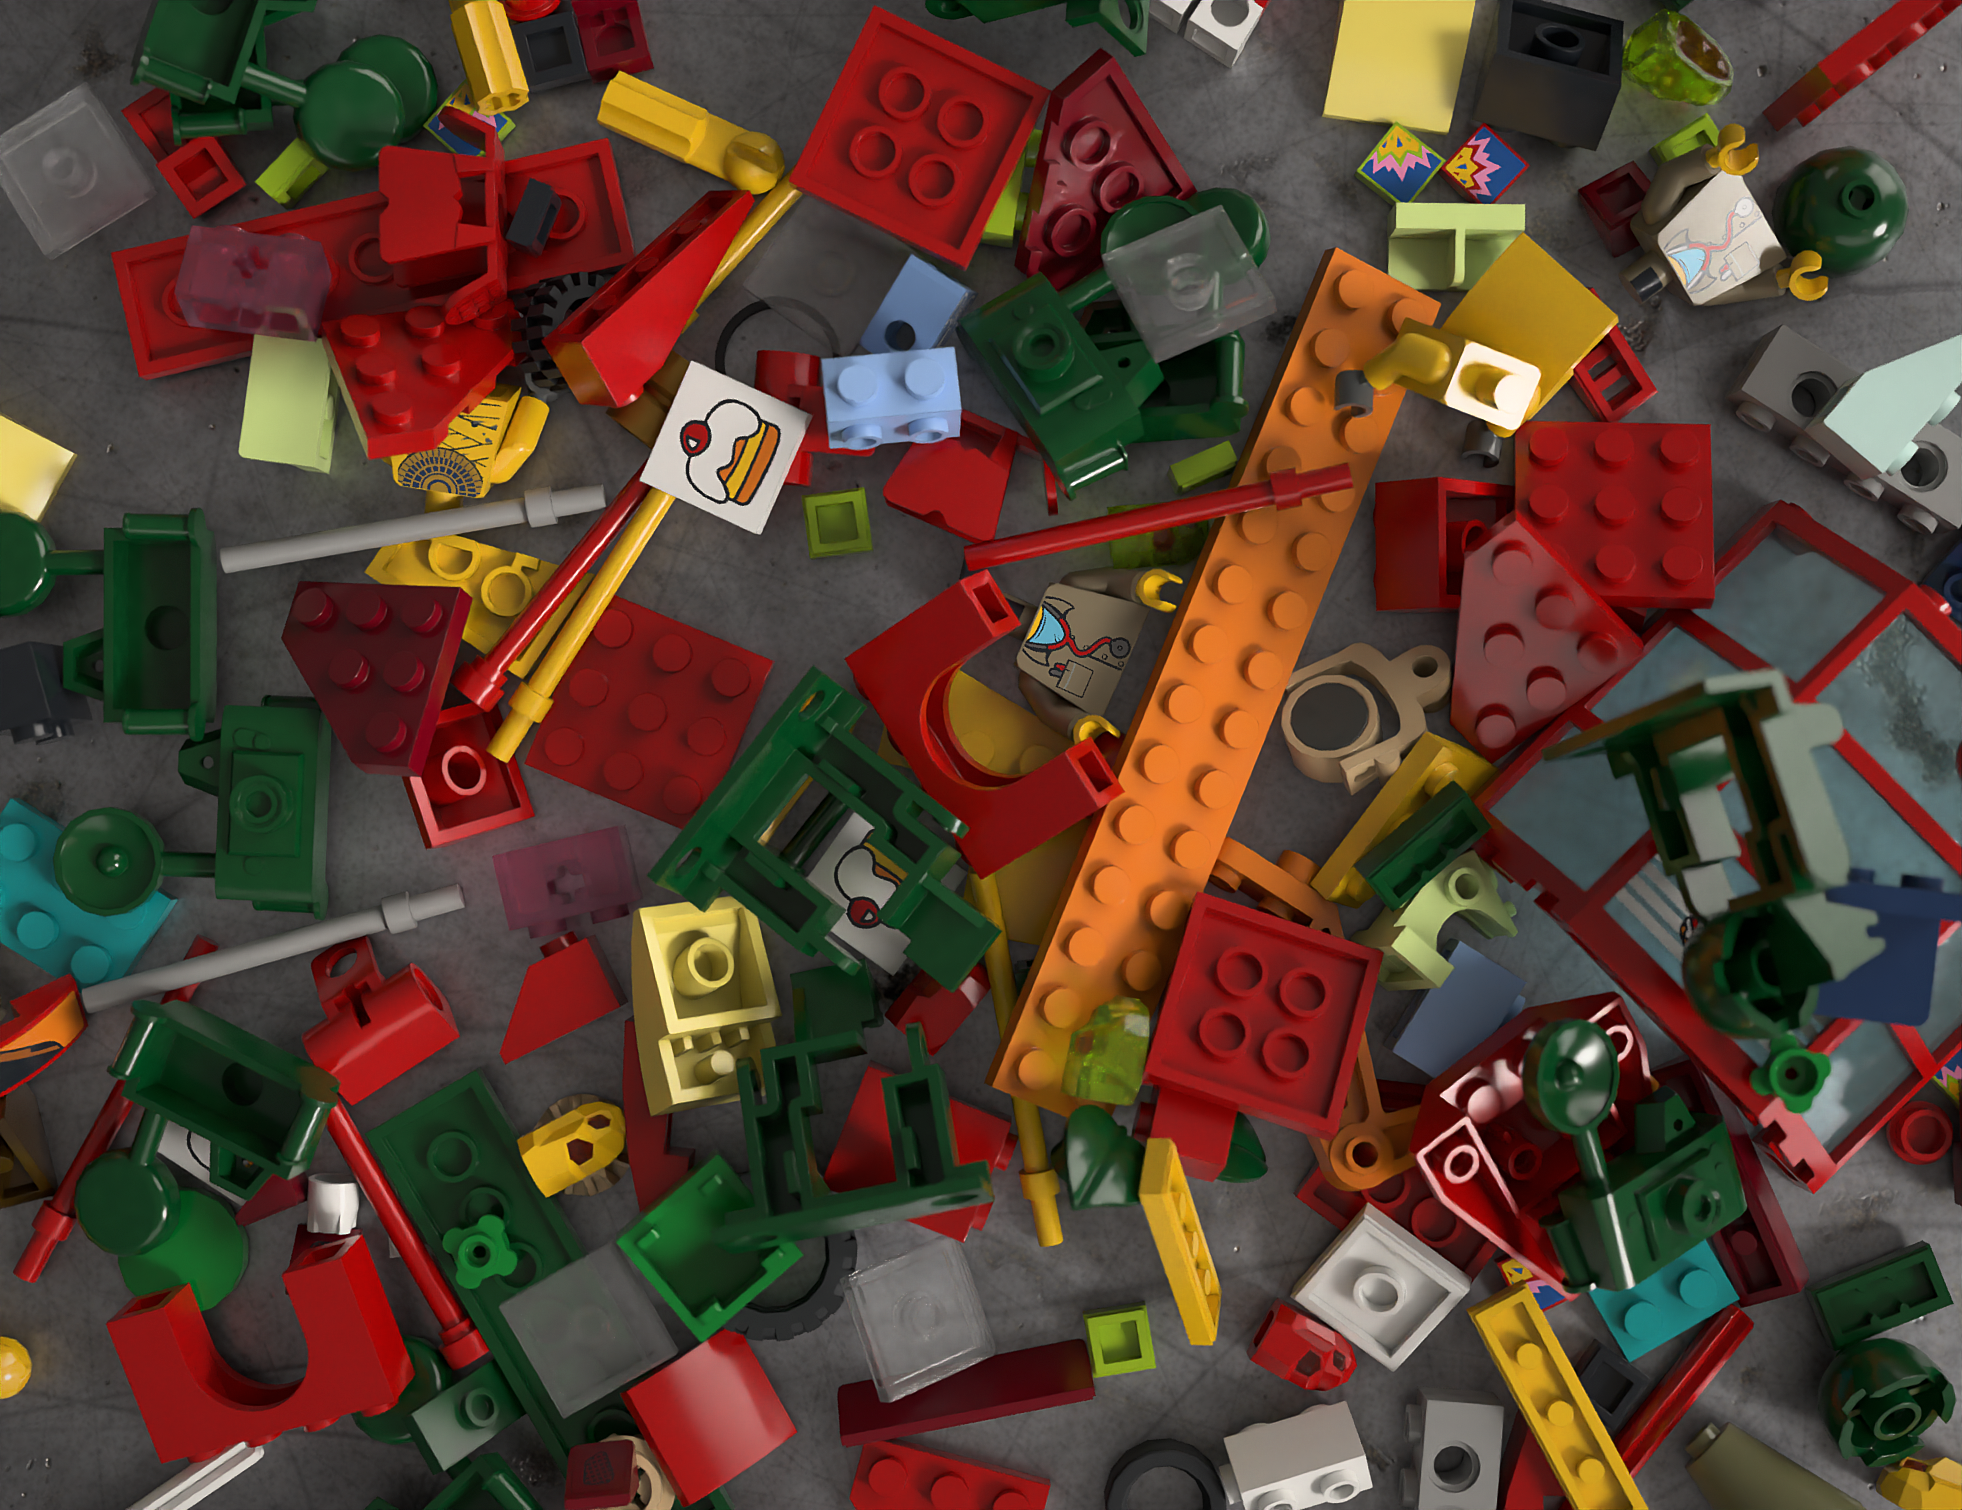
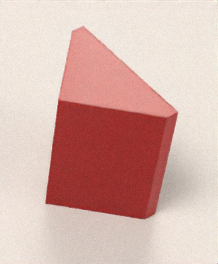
[401,702,535,850]

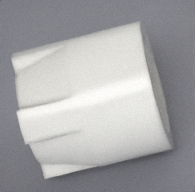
[307,1173,360,1235]

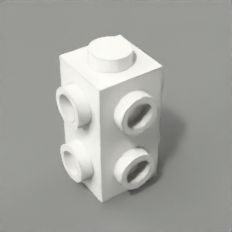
[1218,1401,1373,1510]

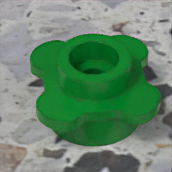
[1750,1033,1832,1114]
[442,1214,518,1289]

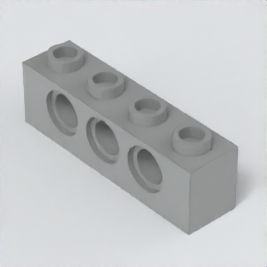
[1725,324,1962,535]
[1399,1386,1505,1510]

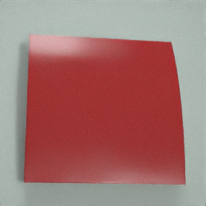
[620,1326,797,1507]

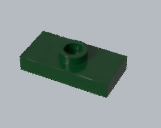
[1353,780,1492,912]
[1805,1240,1954,1351]
[401,1357,527,1475]

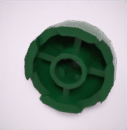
[1772,146,1909,278]
[1680,907,1819,1040]
[1817,1338,1957,1467]

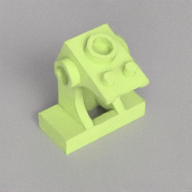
[1349,849,1518,991]

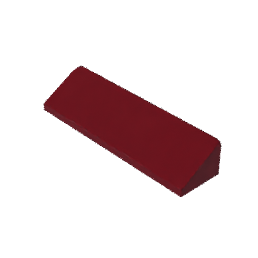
[1649,1054,1810,1308]
[837,1338,1096,1448]

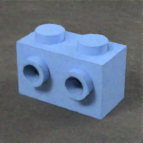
[821,347,961,450]
[1383,938,1526,1078]

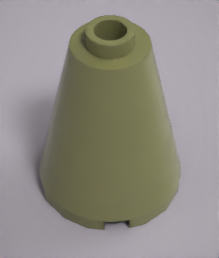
[1684,1422,1866,1510]

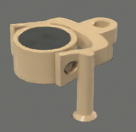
[1281,642,1453,796]

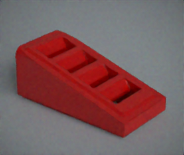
[1568,287,1658,422]

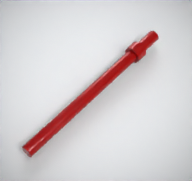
[964,462,1353,572]
[13,934,220,1283]

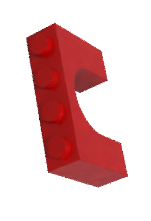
[844,569,1125,880]
[105,1234,416,1464]

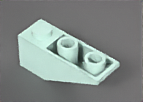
[1804,334,1962,481]

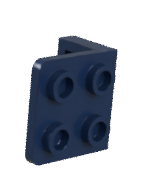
[1813,867,1962,1027]

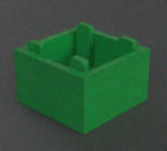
[616,1148,803,1343]

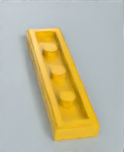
[1139,1139,1222,1346]
[1466,1279,1649,1510]

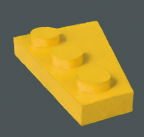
[364,535,596,681]
[878,670,1075,775]
[1310,731,1499,909]

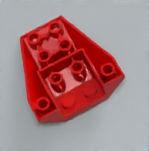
[1408,991,1652,1302]

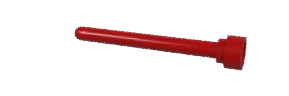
[449,458,652,713]
[325,1095,490,1371]

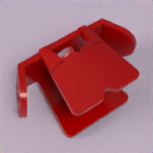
[379,106,508,325]
[883,408,1058,544]

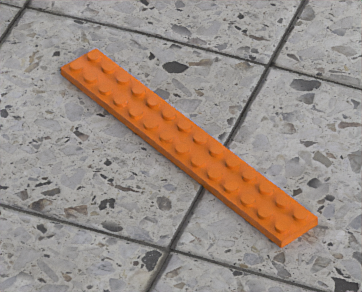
[984,247,1442,1118]

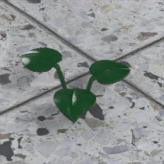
[1050,1105,1268,1211]

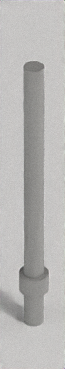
[220,483,607,573]
[82,883,465,1013]

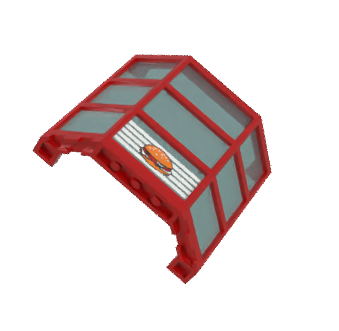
[1465,499,1962,1194]

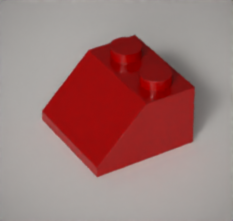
[1373,477,1513,613]

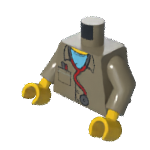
[1618,123,1828,307]
[1003,566,1183,758]

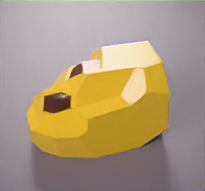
[517,1101,626,1198]
[1876,1456,1962,1510]

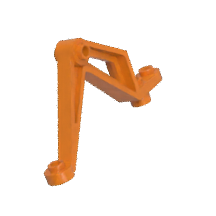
[1208,836,1659,1191]

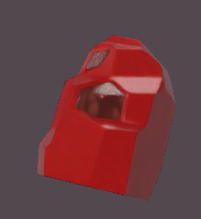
[884,962,992,1057]
[1246,1297,1357,1391]

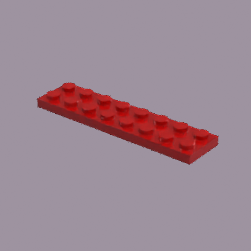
[111,137,637,380]

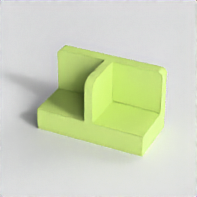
[1387,202,1525,292]
[238,330,341,474]

